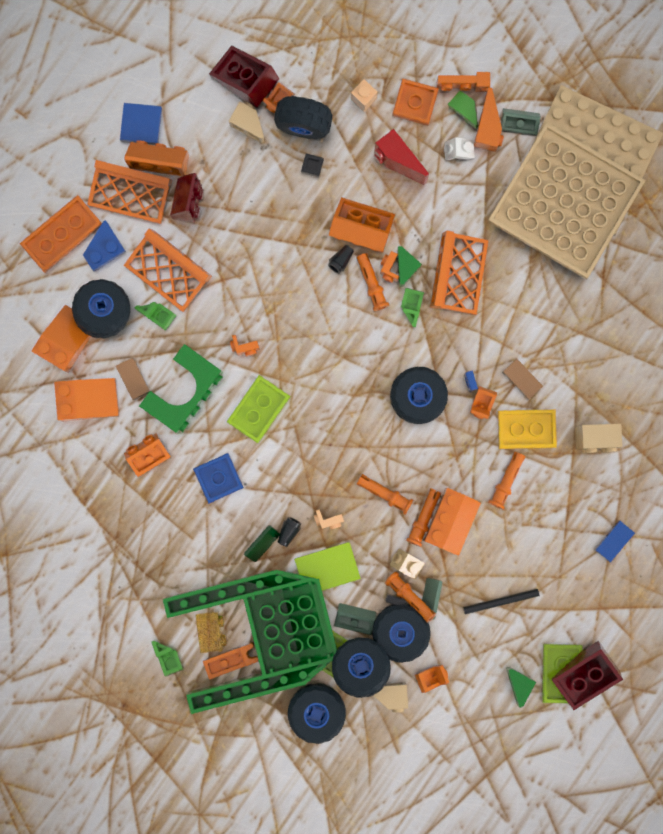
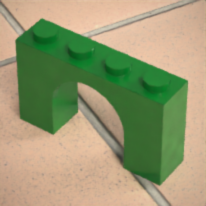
[139,344,223,434]

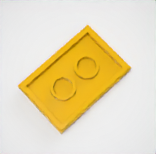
[498,409,557,449]

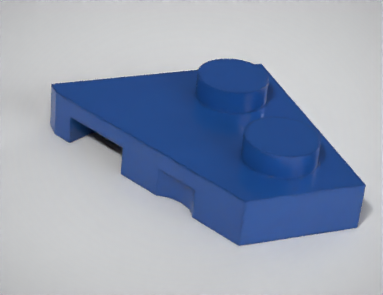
[83,220,126,272]

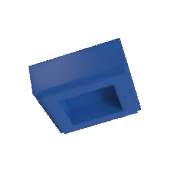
[464,370,478,392]

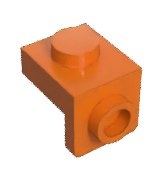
[263,82,295,113]
[380,251,399,283]
[230,335,260,357]
[470,386,497,419]
[415,665,449,693]

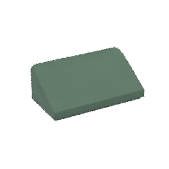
[501,108,541,135]
[422,578,443,620]
[334,603,376,635]

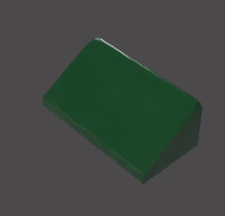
[244,525,280,562]

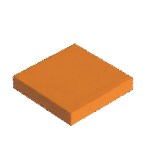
[392,78,439,126]

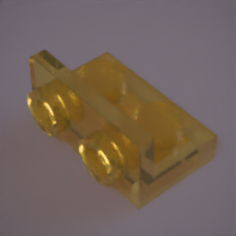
[195,611,227,653]

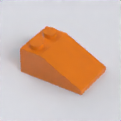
[32,305,91,373]
[54,378,119,422]

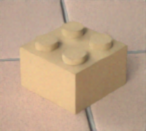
[575,424,623,453]

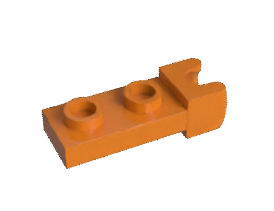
[437,72,490,92]
[203,642,259,680]

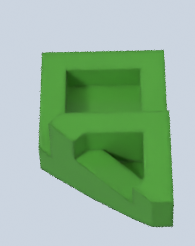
[448,91,478,129]
[401,288,424,327]
[134,302,177,331]
[151,641,184,677]

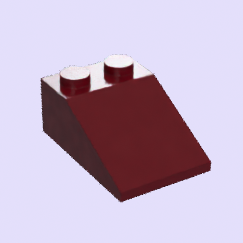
[209,45,280,108]
[552,641,623,710]

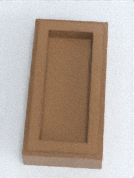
[116,357,150,400]
[503,359,543,400]

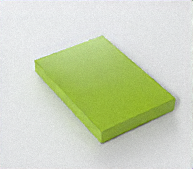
[227,375,291,443]
[294,542,361,591]
[542,644,583,704]

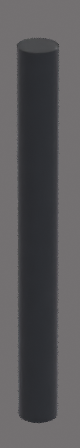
[463,589,540,615]

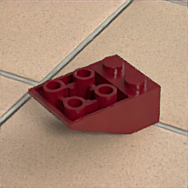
[170,173,204,224]

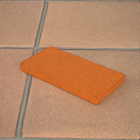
[19,195,102,273]

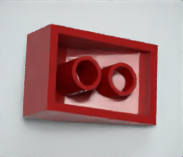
[374,129,429,185]

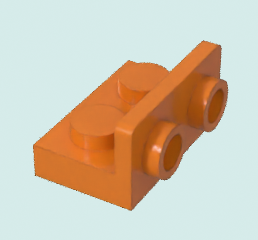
[124,433,171,477]

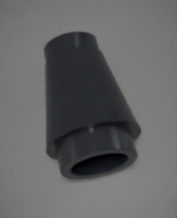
[328,245,354,274]
[277,517,301,547]

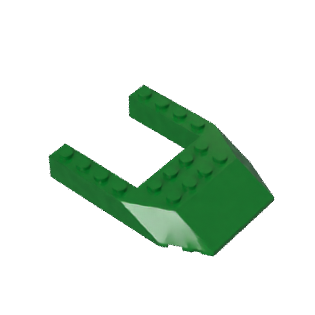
[163,570,337,714]

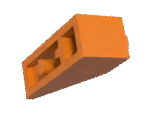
[474,87,504,152]

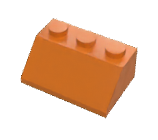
[124,140,189,177]
[329,197,395,252]
[423,488,481,556]

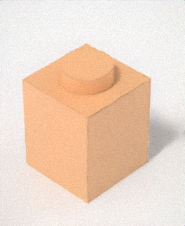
[351,80,378,112]

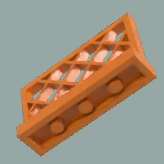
[87,160,173,224]
[124,229,212,312]
[430,230,489,315]

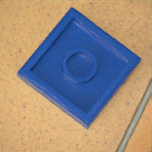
[120,103,162,145]
[193,453,244,504]

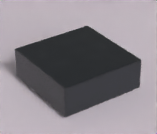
[301,153,324,178]
[385,593,406,606]

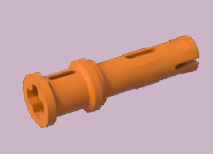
[356,253,390,311]
[488,452,526,510]
[357,474,414,515]
[406,488,442,547]
[385,572,436,623]

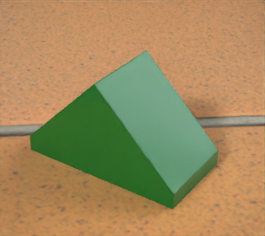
[397,246,422,287]
[506,667,536,708]

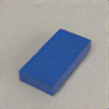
[595,520,635,562]

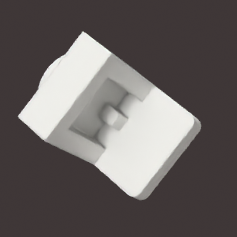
[444,137,475,161]

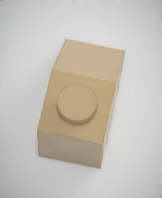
[229,102,265,144]
[373,682,408,713]

